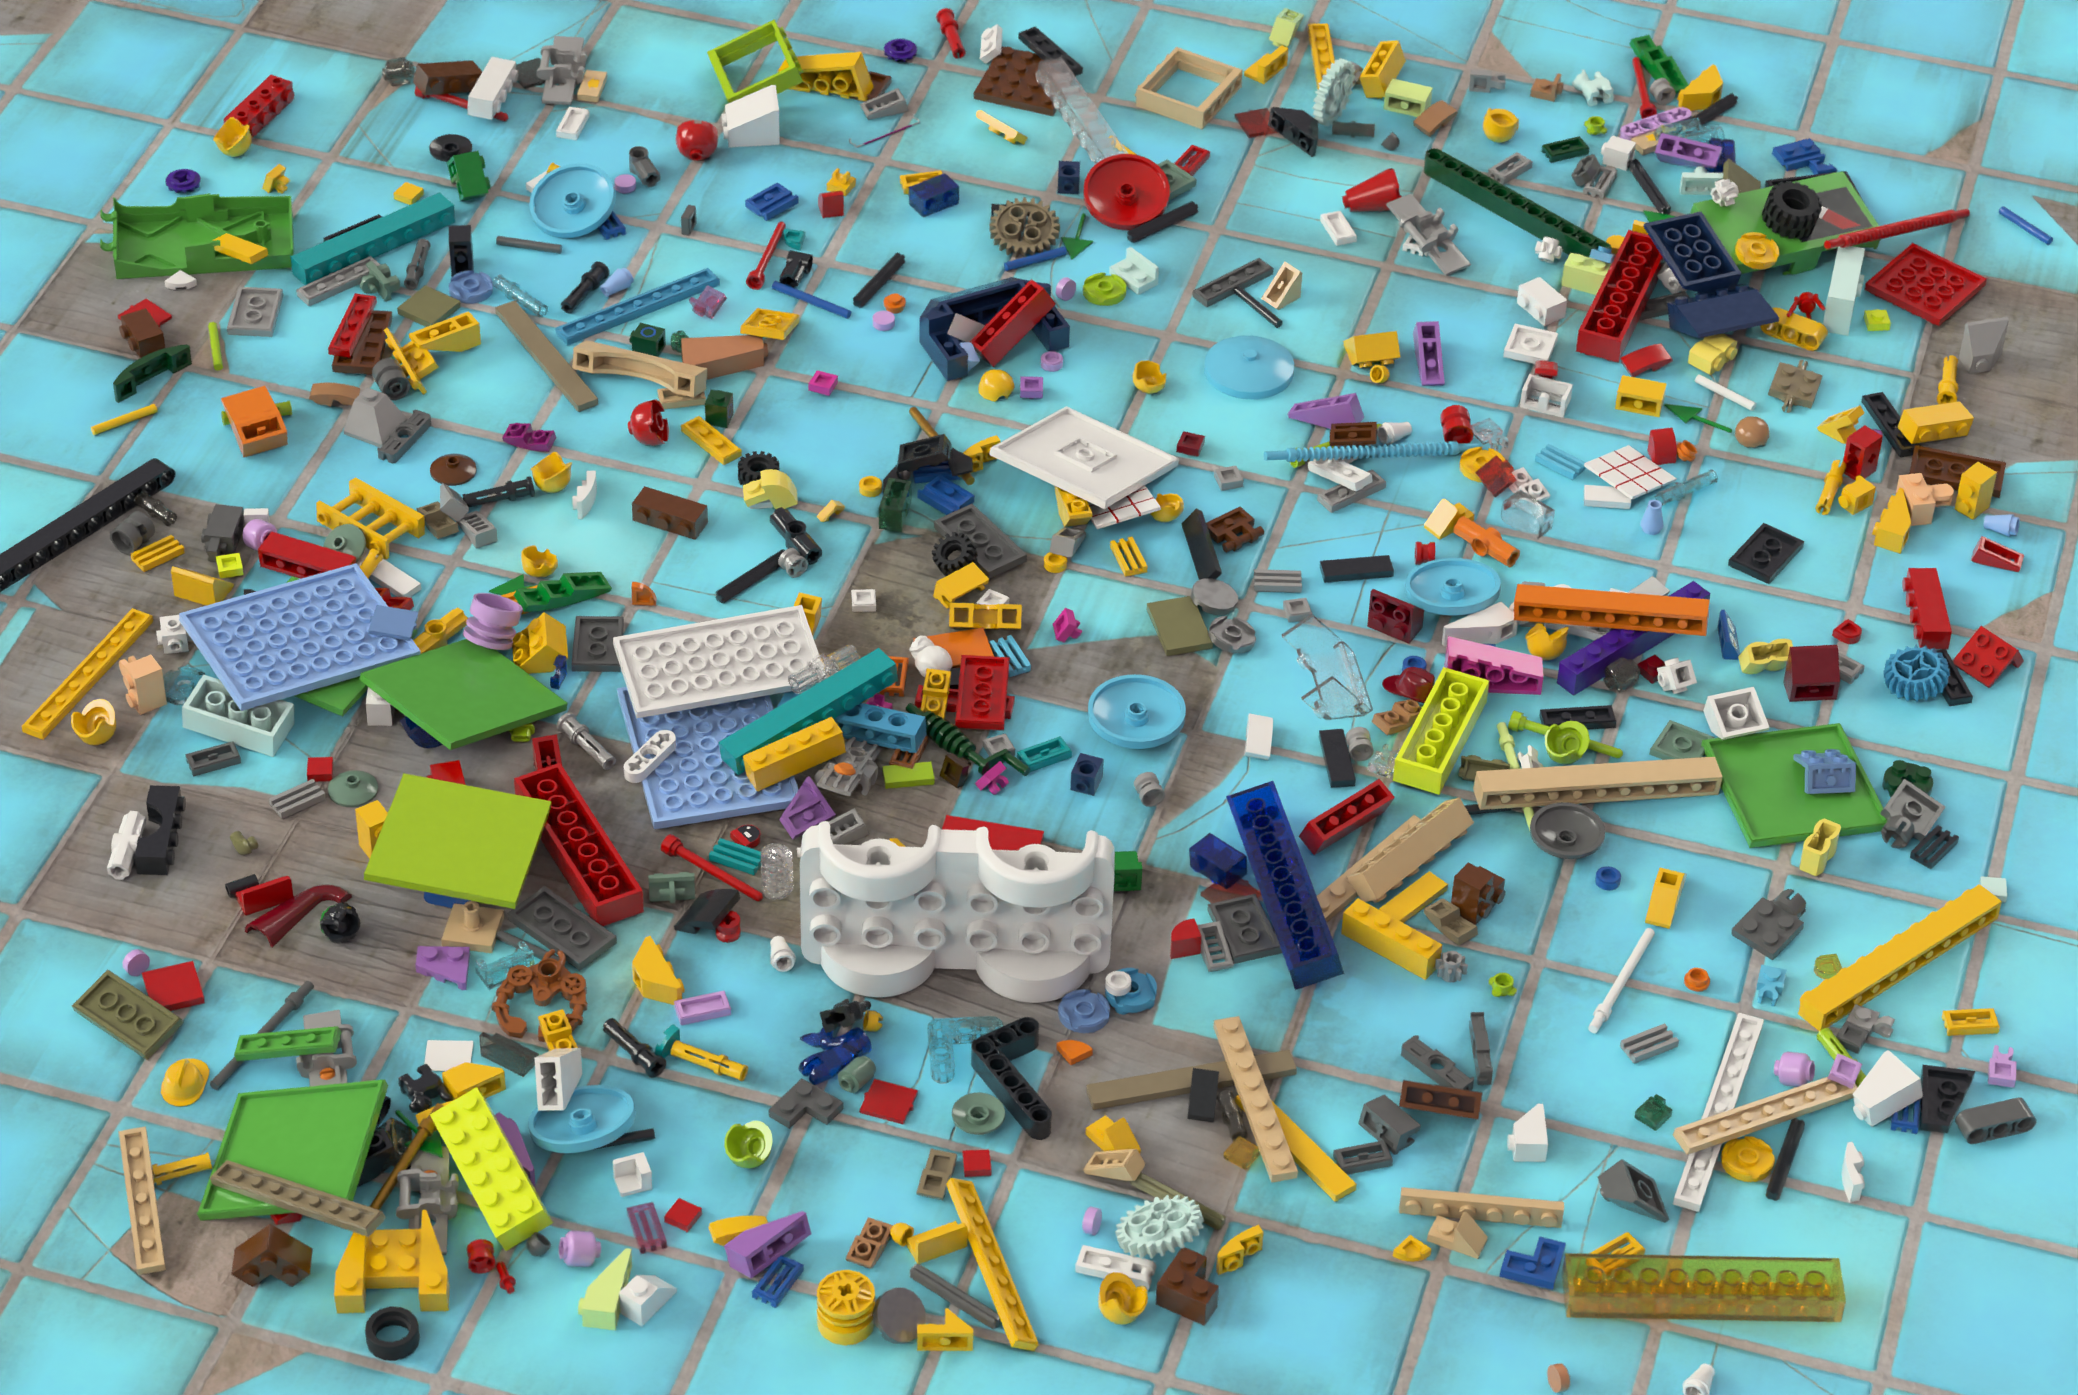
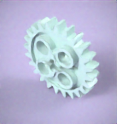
[1312,58,1356,126]
[1115,1195,1204,1258]

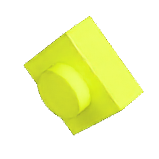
[1864,309,1891,331]
[216,553,244,579]

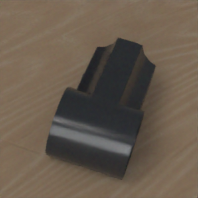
[780,250,813,288]

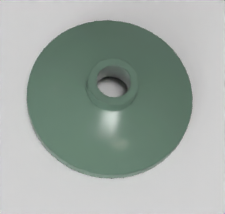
[323,524,366,562]
[328,770,378,807]
[952,1093,1005,1135]

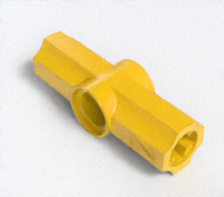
[413,608,468,654]

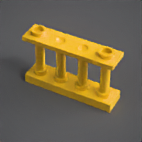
[316,477,425,560]

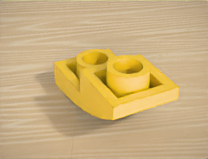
[963,435,1001,473]
[921,668,951,719]
[538,1009,578,1051]
[708,1216,768,1246]
[1216,1225,1264,1275]

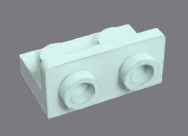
[1109,247,1159,295]

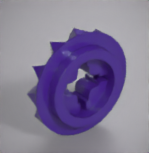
[884,39,917,62]
[165,169,201,194]

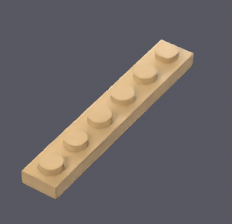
[118,1126,166,1275]
[1399,1187,1564,1228]

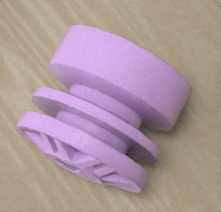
[463,593,523,650]

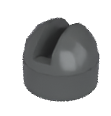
[1381,132,1400,151]
[527,1232,551,1256]

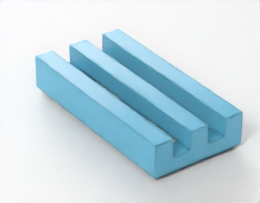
[1535,444,1586,480]
[989,635,1031,677]

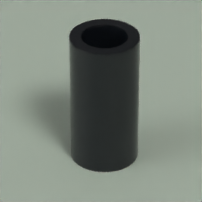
[225,874,259,898]

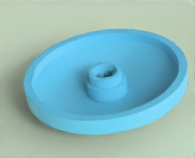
[529,163,616,238]
[1204,335,1294,399]
[1405,558,1501,616]
[1088,674,1186,749]
[528,1085,636,1153]

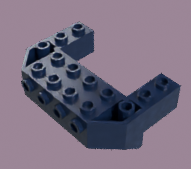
[919,277,1070,381]

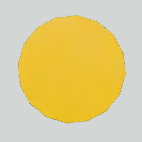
[1735,232,1779,270]
[1459,447,1505,482]
[1721,1136,1775,1182]

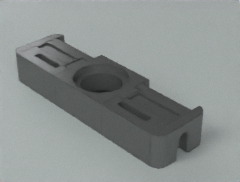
[377,410,431,464]
[1469,1012,1493,1085]
[1401,1035,1474,1090]

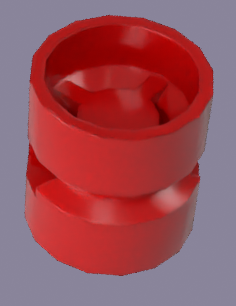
[1440,405,1473,444]

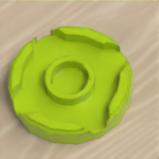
[1083,273,1126,306]

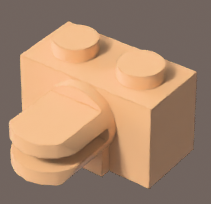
[1895,473,1954,526]
[119,655,167,715]

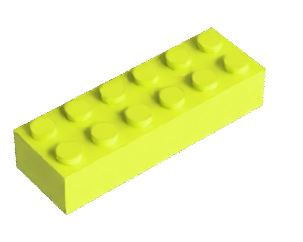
[1393,667,1489,795]
[430,1087,553,1251]

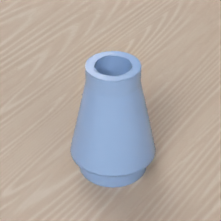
[600,267,634,297]
[1640,500,1664,535]
[1984,514,2020,537]

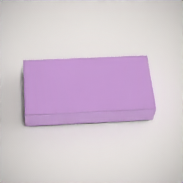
[674,990,731,1025]

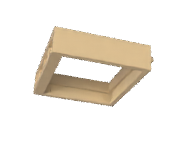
[1135,47,1243,129]

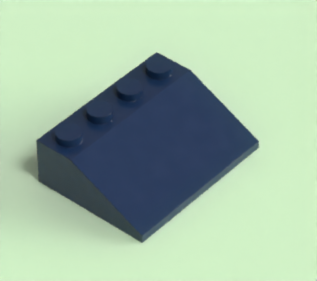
[1643,211,1742,294]
[1667,284,1779,338]

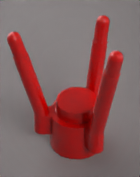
[1786,292,1825,320]

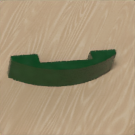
[113,344,192,403]

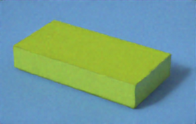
[882,761,935,789]

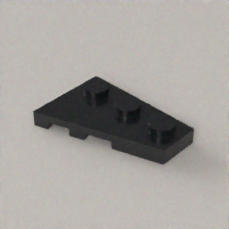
[1921,1065,1975,1133]

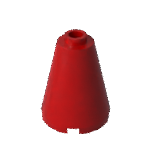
[1342,168,1402,212]

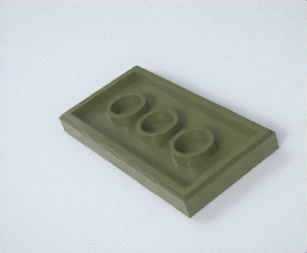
[72,970,183,1060]

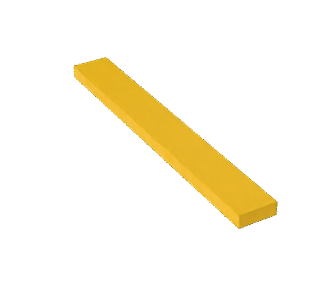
[22,608,153,740]
[946,1178,1039,1351]

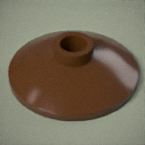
[430,454,477,486]

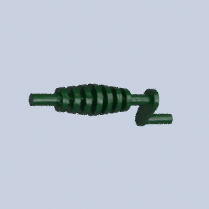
[905,703,1031,776]

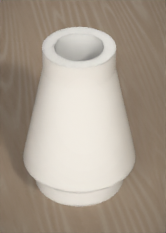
[1377,422,1412,445]
[770,936,796,972]
[1683,1364,1715,1395]

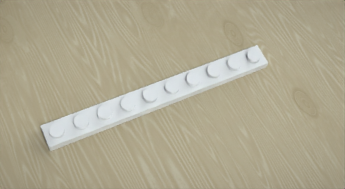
[1673,1013,1764,1212]

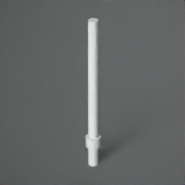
[1588,928,1655,1033]

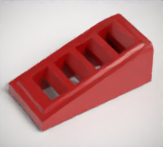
[1534,360,1558,380]
[1971,536,2024,572]

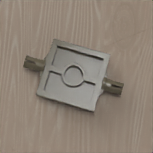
[1768,360,1823,413]

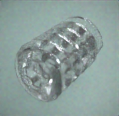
[761,843,793,900]

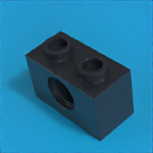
[449,225,474,277]

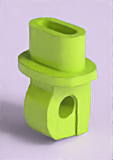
[509,723,535,742]

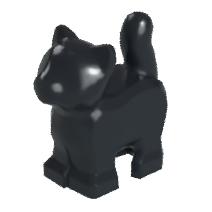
[820,999,871,1033]
[398,1064,453,1114]

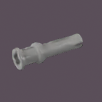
[557,712,616,770]

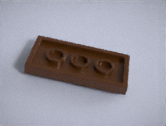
[1909,445,2006,498]

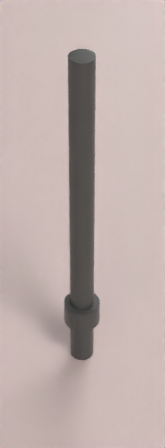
[210,980,314,1090]

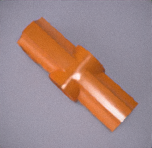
[1453,516,1520,567]

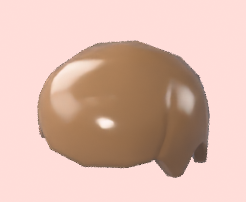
[1735,416,1770,447]

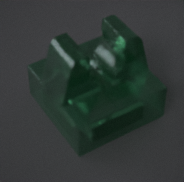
[1634,1094,1672,1131]

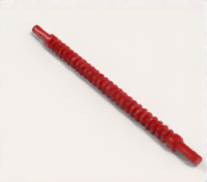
[1824,209,1970,249]

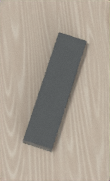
[1192,258,1273,307]

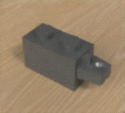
[201,504,245,562]

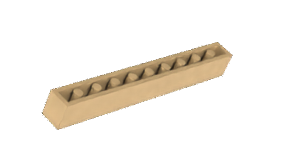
[1473,757,1723,810]

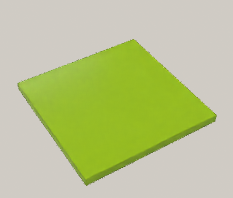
[364,773,551,909]

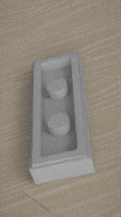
[1317,470,1386,513]

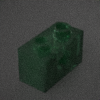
[879,478,912,532]

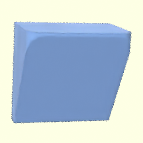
[960,342,980,372]

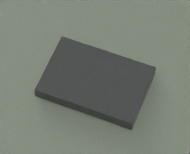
[572,616,624,672]
[1207,894,1282,964]

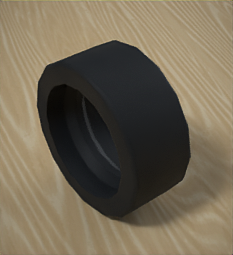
[365,1306,420,1361]

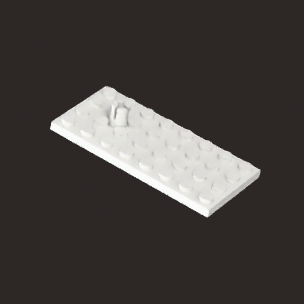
[613,605,827,718]

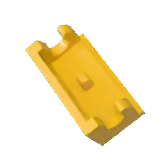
[933,562,989,609]

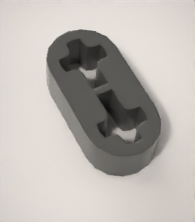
[1571,154,1600,186]

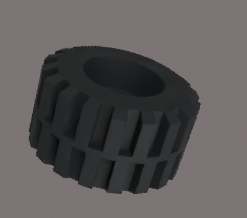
[1762,181,1822,239]

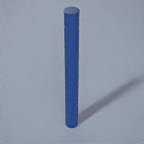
[772,281,851,319]

